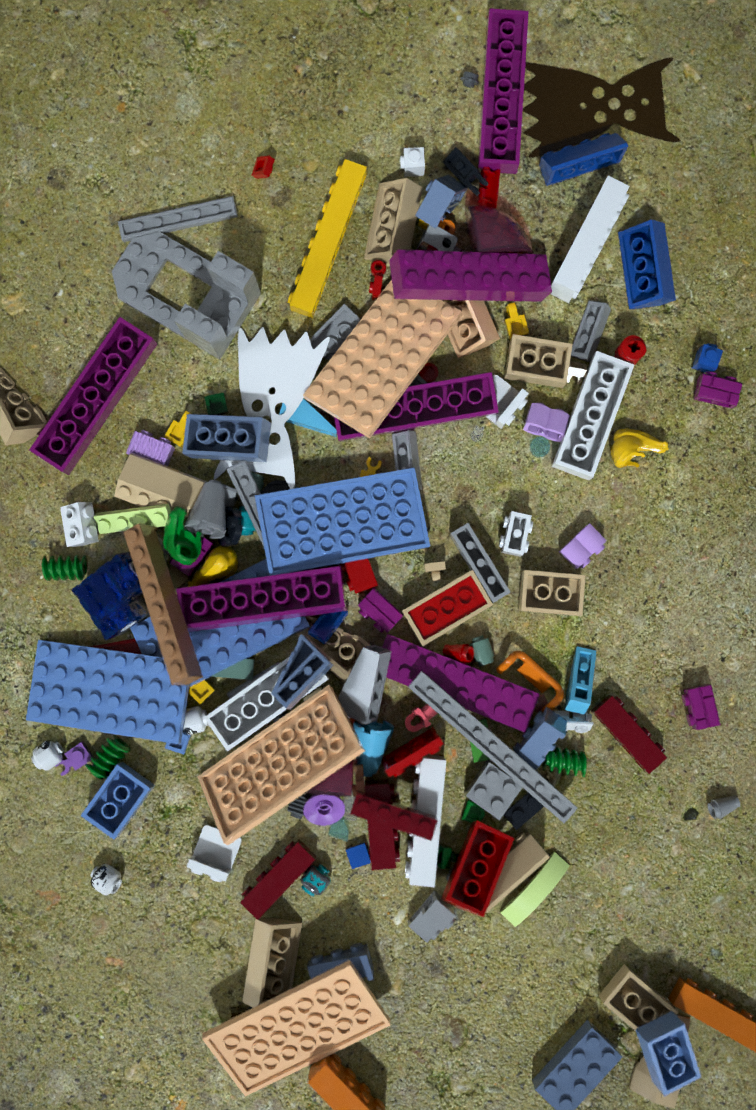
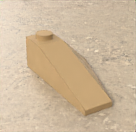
[0,367,47,445]
[296,616,371,684]
[629,1014,690,1109]

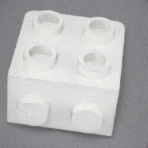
[485,375,529,429]
[187,825,242,882]

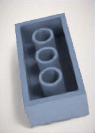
[182,414,271,462]
[532,1019,623,1110]

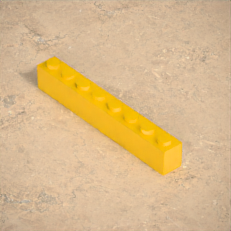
[288,159,367,318]

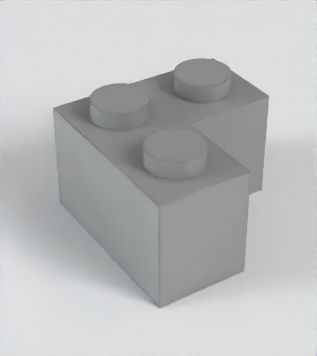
[408,890,455,943]

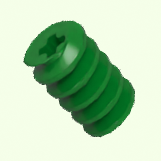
[42,555,87,581]
[85,735,130,780]
[542,747,587,778]

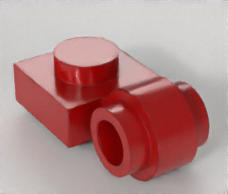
[369,260,386,301]

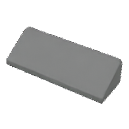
[571,300,611,363]
[392,430,422,490]

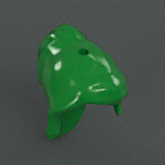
[163,506,202,565]

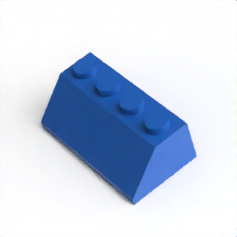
[539,133,628,186]
[618,219,676,309]

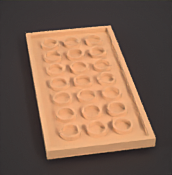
[303,280,462,438]
[197,685,365,845]
[202,960,391,1096]

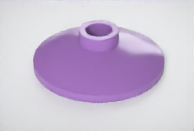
[303,793,345,826]

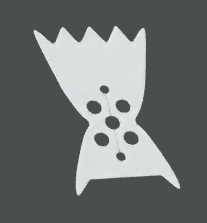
[214,327,330,489]

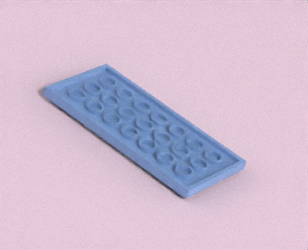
[255,467,430,576]
[130,559,310,687]
[26,640,190,744]

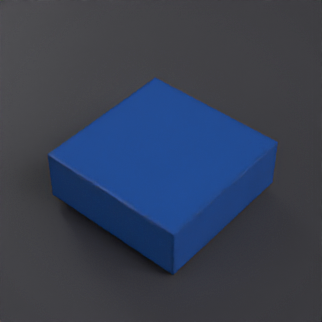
[345,842,371,869]

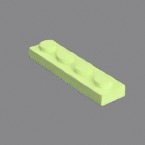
[93,504,171,534]

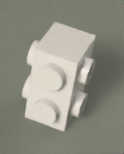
[60,502,99,547]
[499,511,533,557]

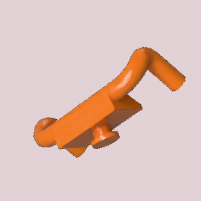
[496,651,564,712]

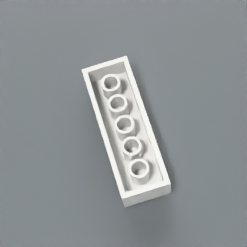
[551,176,630,303]
[552,351,634,480]
[204,657,329,751]
[405,755,446,887]

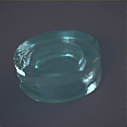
[529,437,550,458]

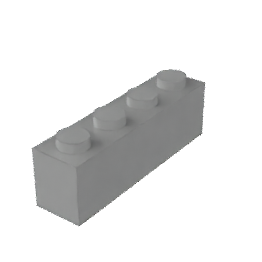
[449,523,511,603]

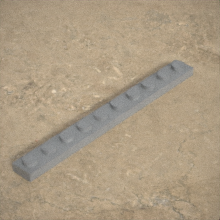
[408,671,578,823]

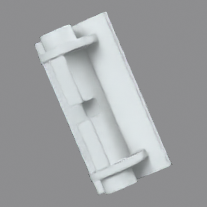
[554,711,593,733]

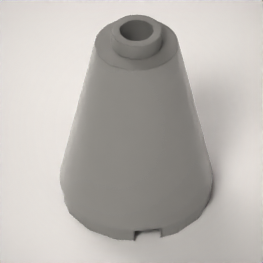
[185,480,226,539]

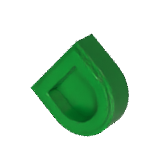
[461,799,485,823]

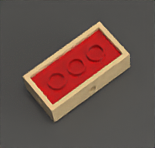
[402,570,493,646]

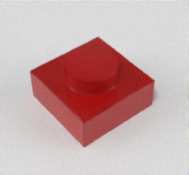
[252,155,275,179]

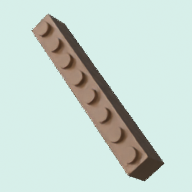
[124,523,203,685]

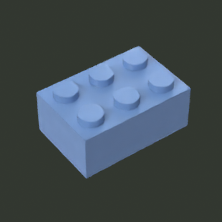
[81,762,155,840]
[635,1011,701,1096]

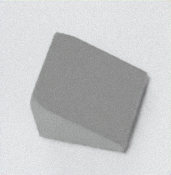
[221,484,238,507]

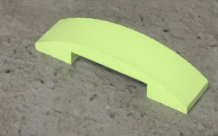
[500,851,570,927]

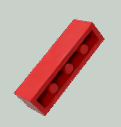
[340,559,378,594]

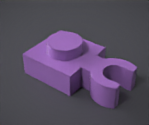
[55,742,93,776]

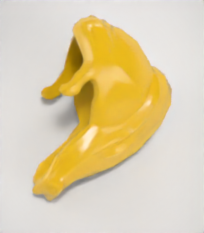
[610,428,669,468]
[188,546,238,587]

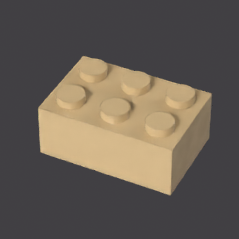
[504,334,573,388]
[518,570,585,616]
[598,964,678,1031]

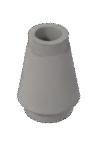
[707,795,740,819]

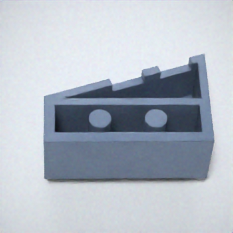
[415,175,468,229]
[271,634,334,710]
[512,707,567,770]
[307,943,374,981]

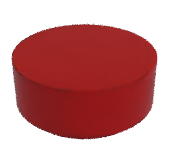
[418,363,438,383]

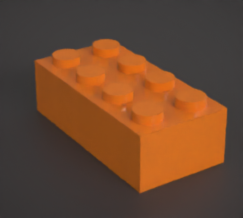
[308,1053,385,1110]

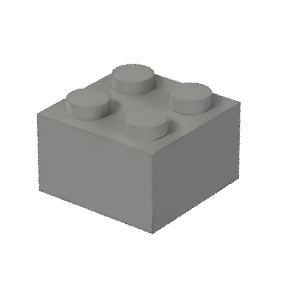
[464,760,523,820]

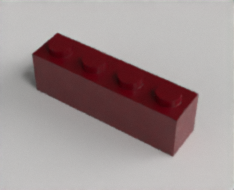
[591,695,667,774]
[350,790,438,841]
[240,839,316,920]

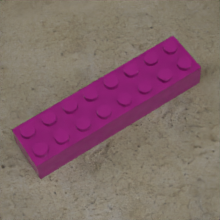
[478,8,529,174]
[389,250,552,302]
[29,317,158,475]
[334,372,499,442]
[176,566,347,632]
[382,634,540,732]

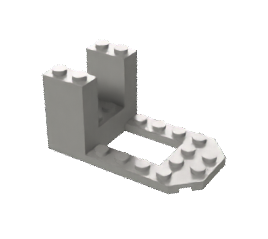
[112,232,261,360]

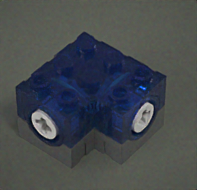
[71,552,150,640]

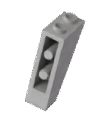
[338,645,391,725]

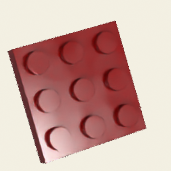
[382,727,443,777]

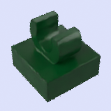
[204,392,229,415]
[437,844,459,869]

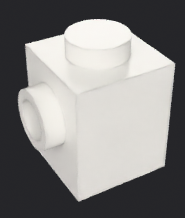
[400,147,425,177]

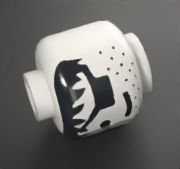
[183,706,209,735]
[31,740,64,771]
[90,864,122,895]

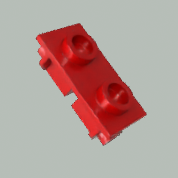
[478,167,500,212]

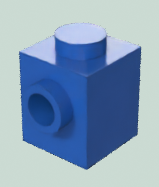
[692,344,723,373]

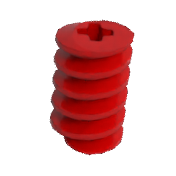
[614,335,647,365]

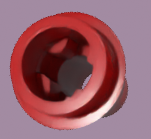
[443,644,474,664]

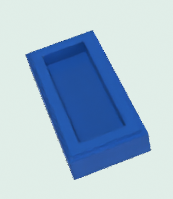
[308,611,348,644]

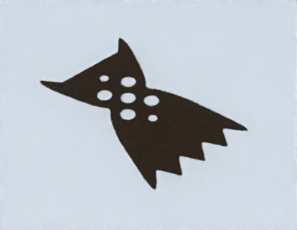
[523,58,681,158]

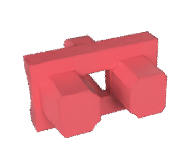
[404,704,437,732]

